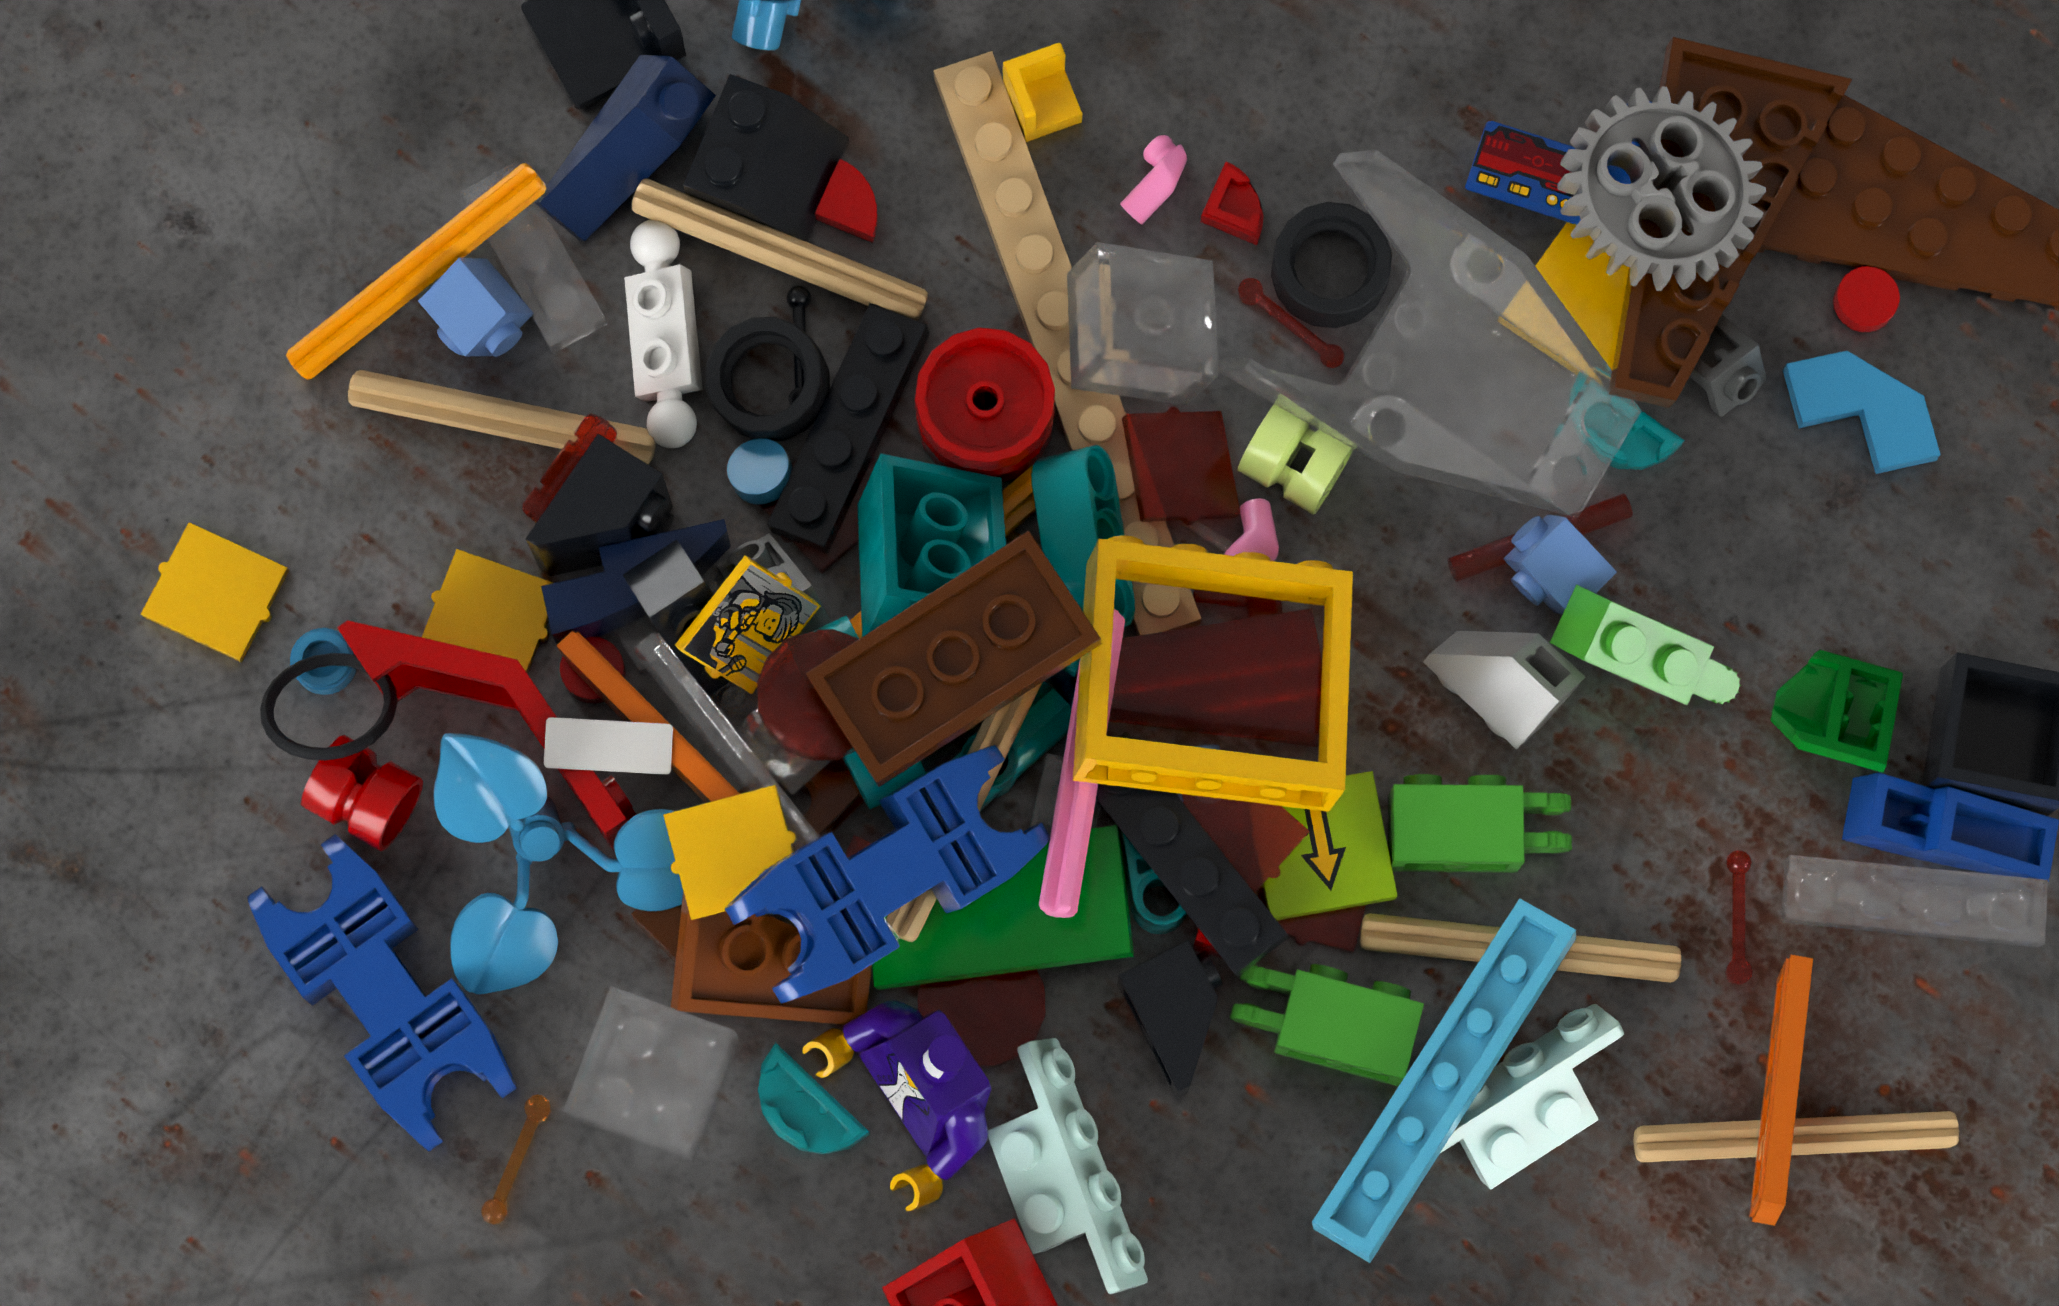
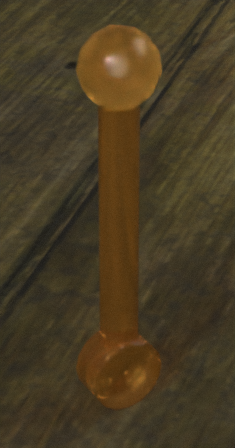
[481,1095,552,1225]

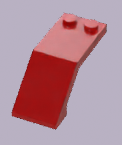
[337,620,637,853]

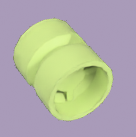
[1237,400,1355,515]

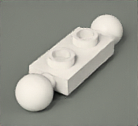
[624,220,703,448]

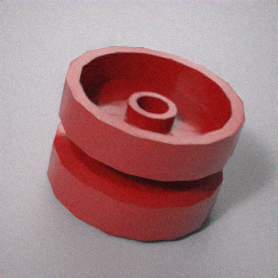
[915,327,1055,482]

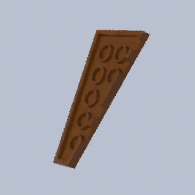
[1608,37,1852,408]
[1758,95,2059,311]

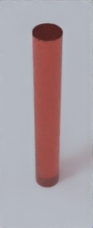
[1447,493,1633,582]

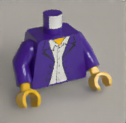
[802,1000,991,1211]

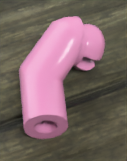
[1120,135,1187,225]
[1224,498,1279,561]

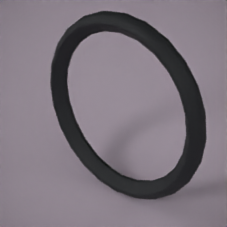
[260,653,398,761]

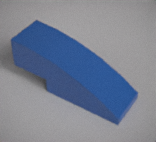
[1842,772,2059,883]

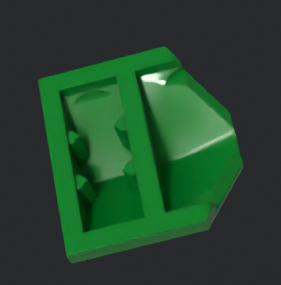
[1770,650,1903,773]

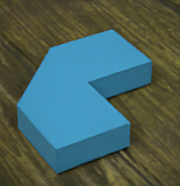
[1782,350,1941,474]

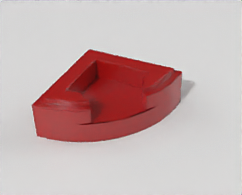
[815,159,878,243]
[1200,161,1264,245]

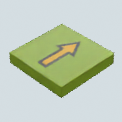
[1246,771,1398,920]

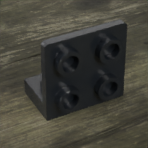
[521,0,686,109]

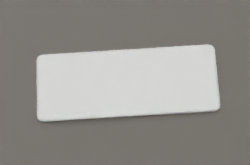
[544,717,673,775]

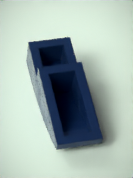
[541,519,731,645]

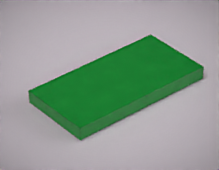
[872,825,1134,990]

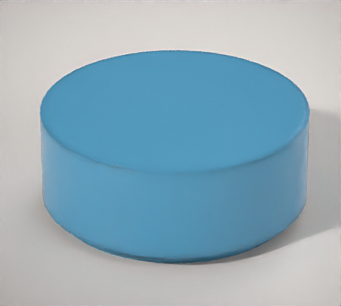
[727,438,793,505]
[290,628,357,695]

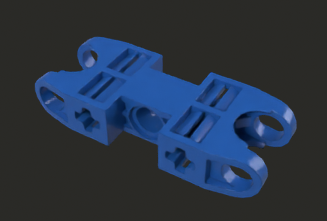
[725,745,1050,1004]
[247,834,517,1152]

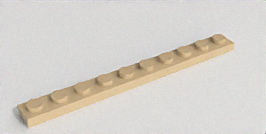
[934,51,1201,645]

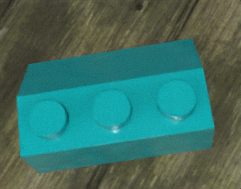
[857,453,1006,637]

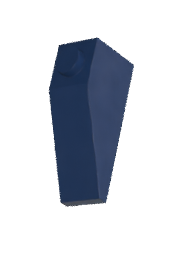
[534,55,716,241]

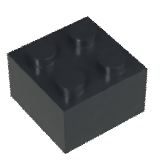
[1922,652,2059,816]

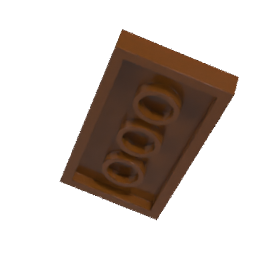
[805,531,1102,787]

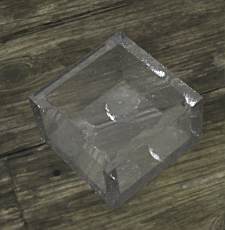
[1067,242,1219,405]
[564,986,739,1163]

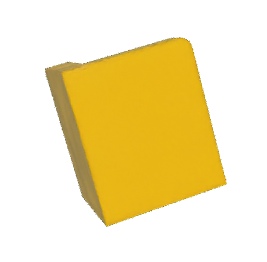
[1003,43,1083,142]

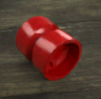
[301,735,424,852]

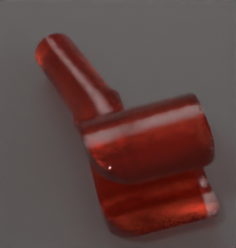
[1193,589,1283,626]

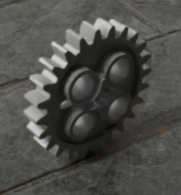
[1557,86,1766,291]

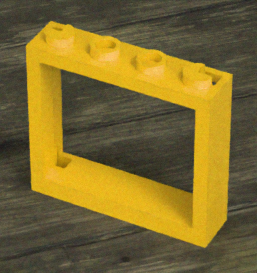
[1073,535,1353,812]

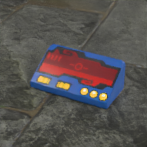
[1465,121,1581,225]

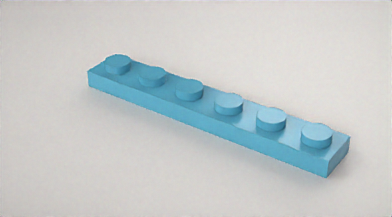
[1312,898,1576,1263]

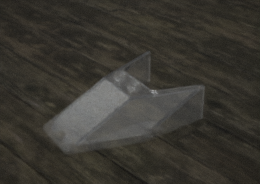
[1211,150,1642,518]

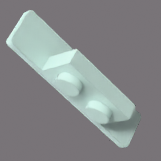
[1440,1004,1624,1190]
[988,1038,1148,1294]

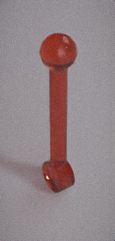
[1238,278,1345,368]
[1725,850,1753,985]

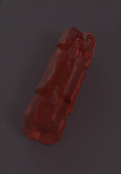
[522,413,618,523]

